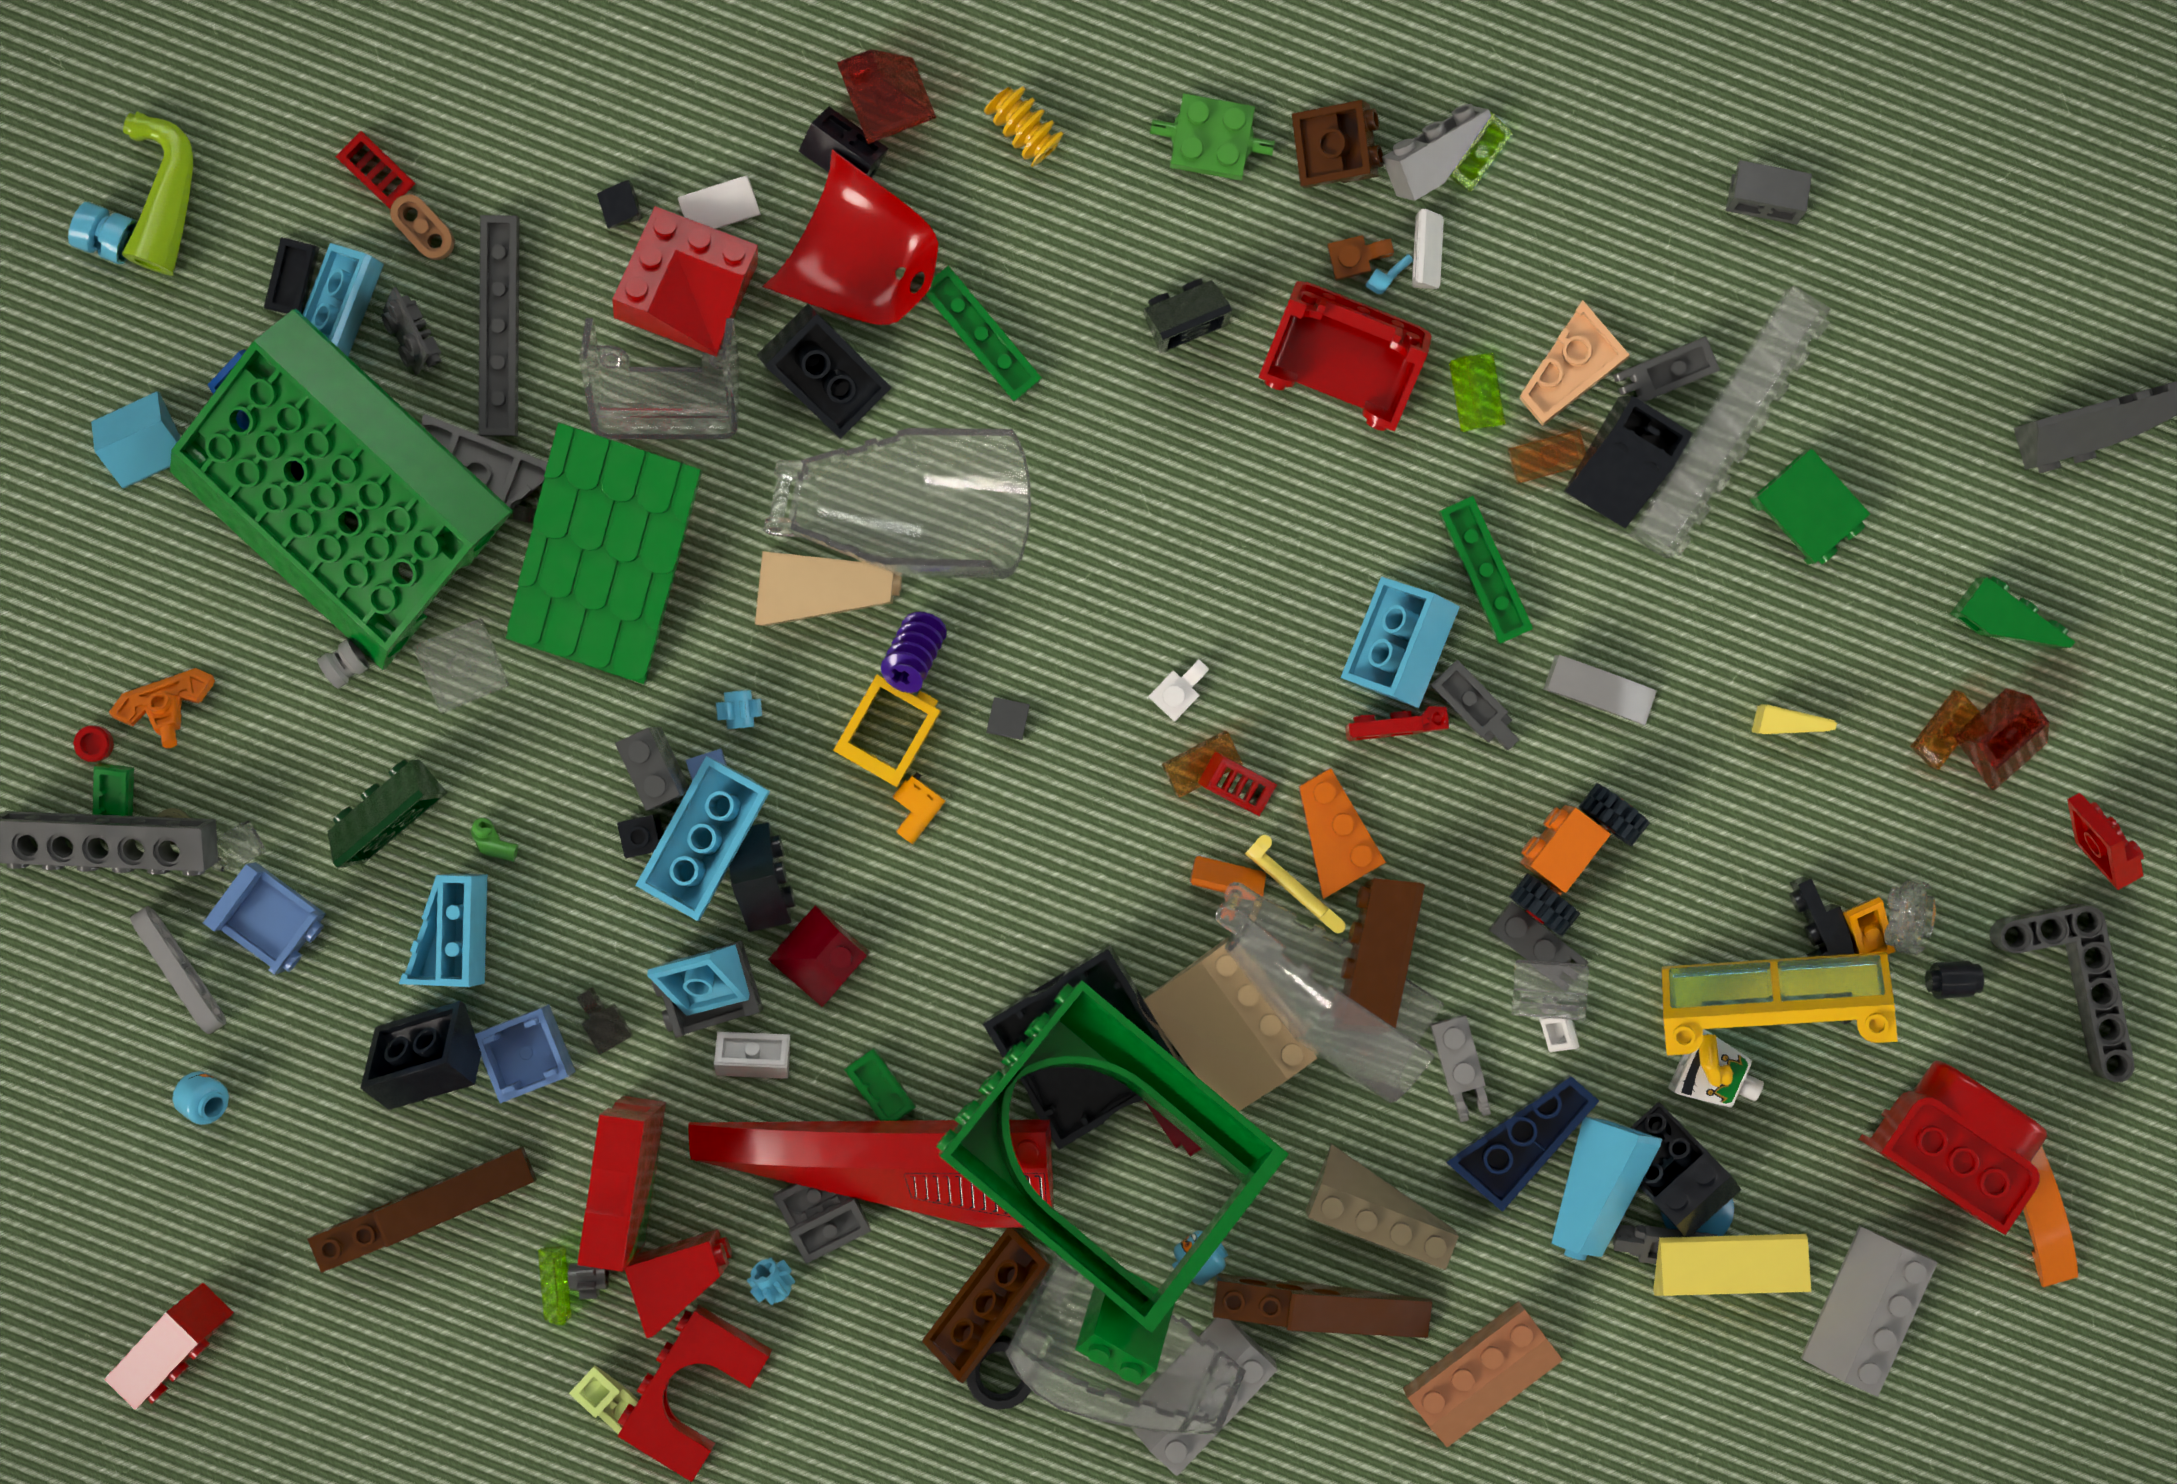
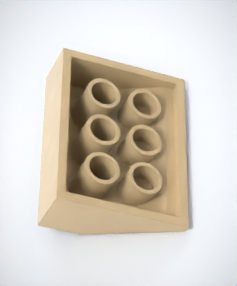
[1144,937,1317,1111]

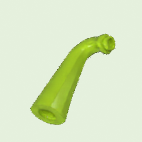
[122,111,193,276]

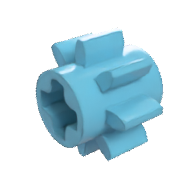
[716,690,762,729]
[747,1257,795,1305]

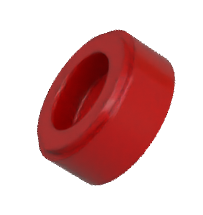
[73,726,114,762]

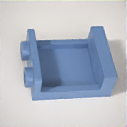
[203,862,326,975]

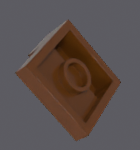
[1292,100,1384,188]

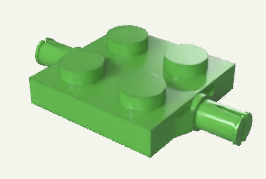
[1150,93,1275,181]

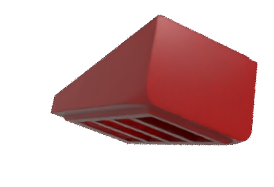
[335,131,416,209]
[1198,751,1277,816]

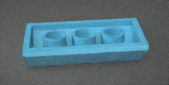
[302,243,384,357]
[635,756,770,921]

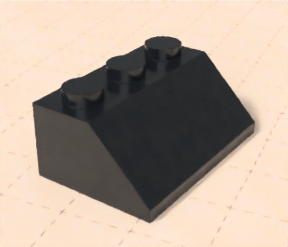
[360,1001,481,1110]

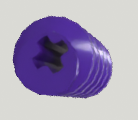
[880,612,947,693]

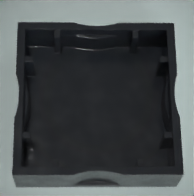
[983,944,1183,1150]

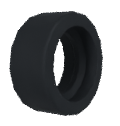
[967,1336,1036,1410]

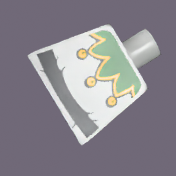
[1668,1029,1764,1107]

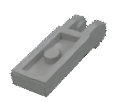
[1430,1015,1491,1122]

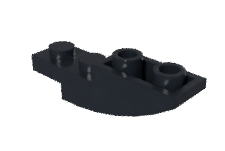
[1790,877,1854,1024]

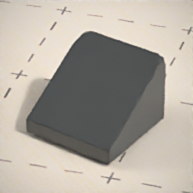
[986,697,1030,740]

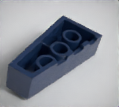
[1446,1075,1599,1212]

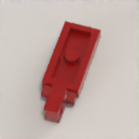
[1345,706,1449,741]

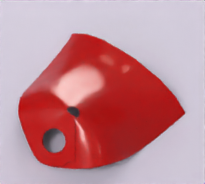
[762,149,939,325]

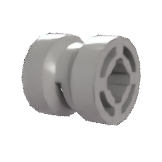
[317,639,369,689]

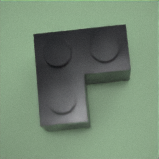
[729,822,796,932]

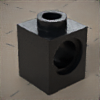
[617,813,664,859]

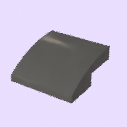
[773,1184,871,1264]

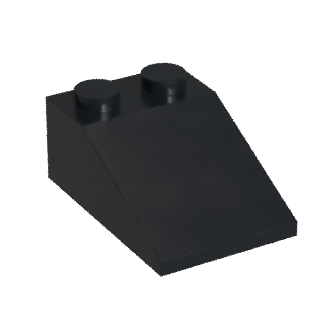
[1144,279,1232,354]
[757,304,892,439]

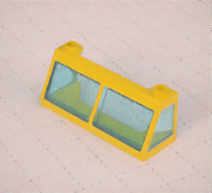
[1662,952,1898,1055]

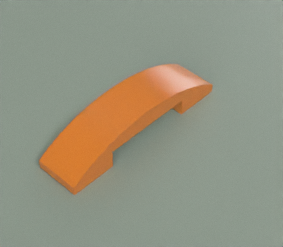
[2023,1146,2078,1287]

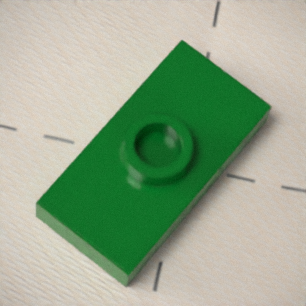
[92,763,134,816]
[844,1047,916,1121]

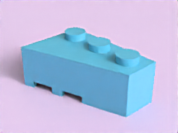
[399,873,488,987]

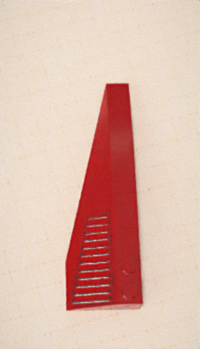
[688,1119,1054,1228]

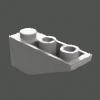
[1382,104,1491,201]

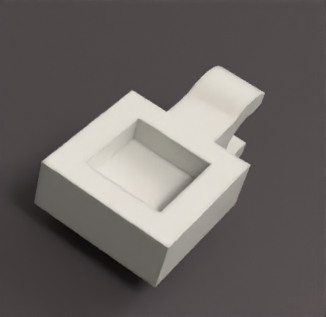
[1148,659,1209,722]

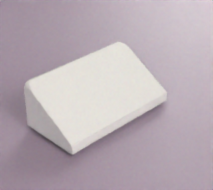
[678,176,761,229]
[1412,209,1444,289]
[714,1031,790,1079]

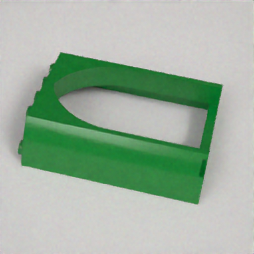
[936,980,1289,1333]

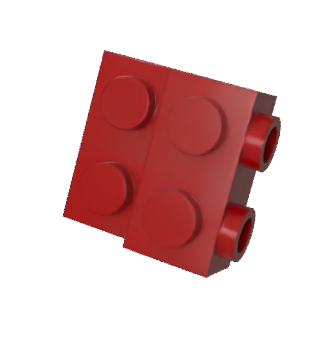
[2067,792,2144,890]

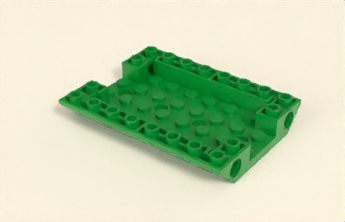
[170,309,513,670]

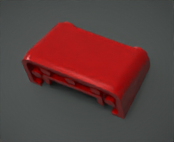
[1258,281,1432,432]

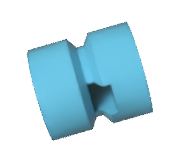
[68,202,137,265]

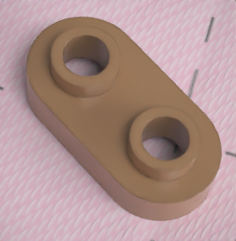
[390,194,455,260]

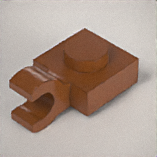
[1327,235,1394,281]

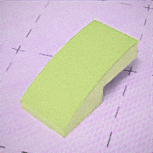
[569,1365,639,1434]

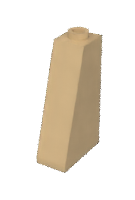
[755,551,902,626]

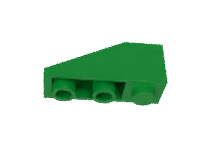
[1950,576,2075,649]

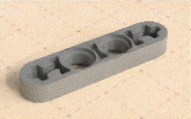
[130,906,226,1034]

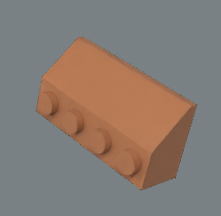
[1403,1301,1563,1447]

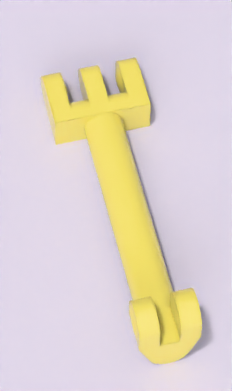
[1245,835,1345,933]

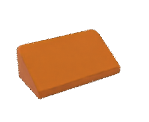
[1190,856,1266,901]

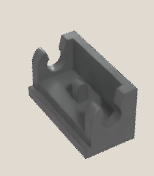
[1725,160,1812,225]

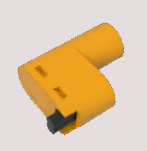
[892,772,946,844]

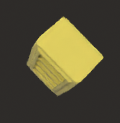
[1752,704,1837,734]

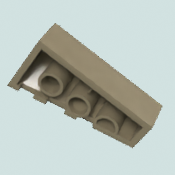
[1305,1143,1459,1270]

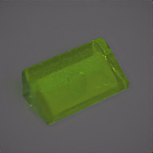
[1449,111,1513,192]
[1449,353,1506,432]
[538,1246,572,1326]

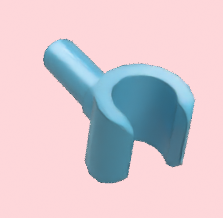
[1366,254,1413,294]

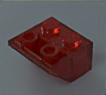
[1953,688,2050,791]

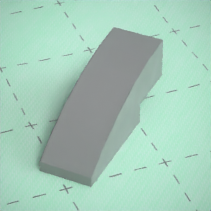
[1543,655,1657,725]

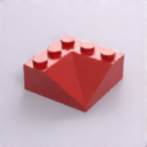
[612,206,758,357]

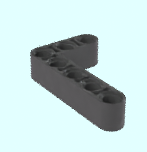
[1990,904,2135,1082]

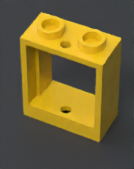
[833,674,942,787]

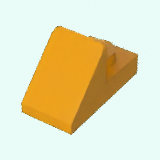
[1843,897,1896,955]

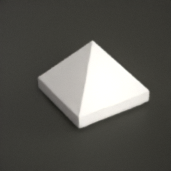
[1539,1012,1579,1052]

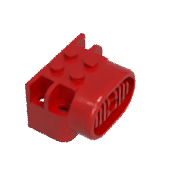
[1858,1060,2047,1235]

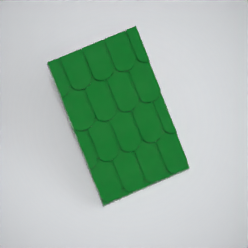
[505,422,703,684]

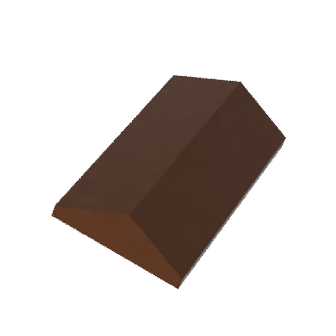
[922,1228,1052,1383]

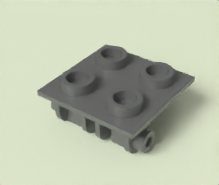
[382,287,441,376]

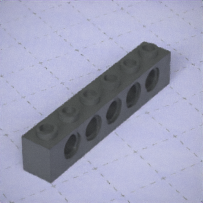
[0,811,218,876]

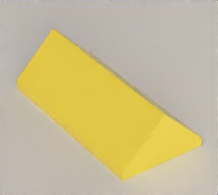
[1653,1234,1811,1296]

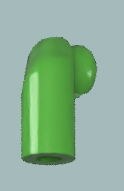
[471,817,519,862]

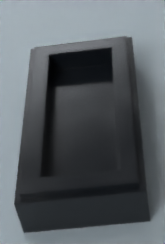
[264,237,320,314]

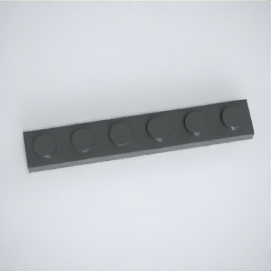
[479,215,520,437]

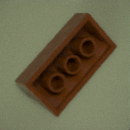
[1333,878,1425,1034]

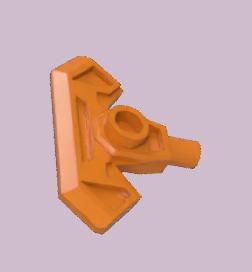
[109,668,215,748]

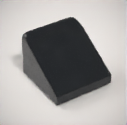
[597,180,643,229]

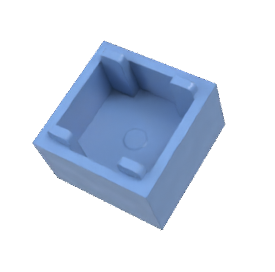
[475,1004,576,1103]

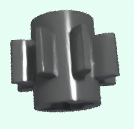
[568,1258,609,1299]

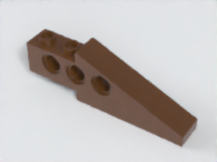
[307,1146,537,1273]
[1211,1273,1432,1338]

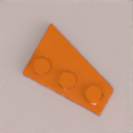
[1299,768,1386,899]

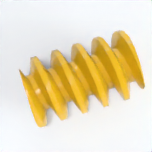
[984,86,1064,167]

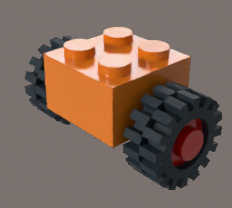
[1509,783,1650,937]

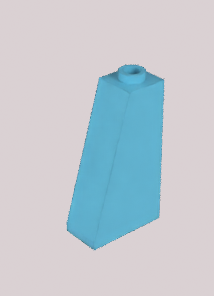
[1551,1117,1662,1261]

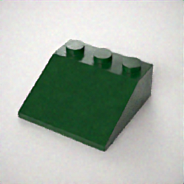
[327,759,448,869]

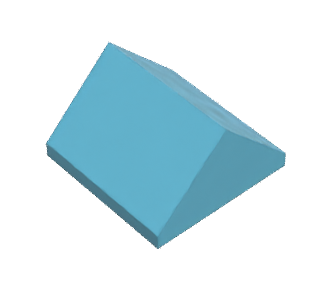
[91,391,181,488]
[647,944,750,1016]

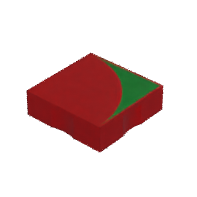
[577,1096,666,1272]

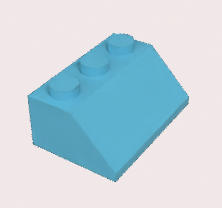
[1340,577,1460,708]

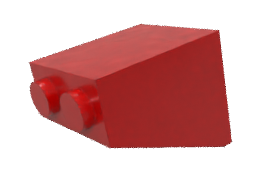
[625,1229,732,1339]

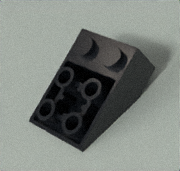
[1564,396,1694,529]
[1630,1102,1741,1237]

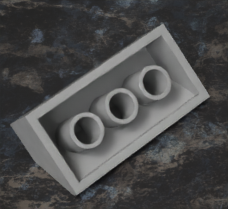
[1800,1225,1938,1397]
[1123,1318,1278,1476]

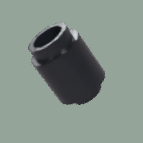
[1925,961,1984,999]

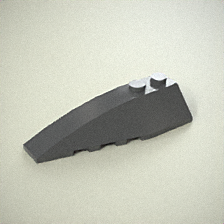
[2014,381,2177,474]

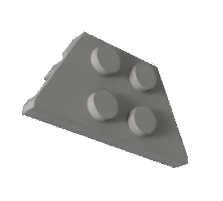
[422,414,548,510]

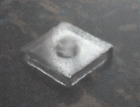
[413,618,510,713]

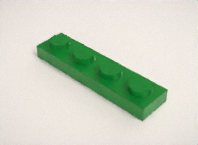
[925,265,1042,403]
[1438,496,1533,644]

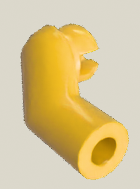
[1699,1034,1733,1087]

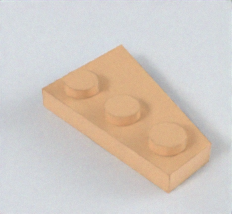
[1520,300,1629,426]

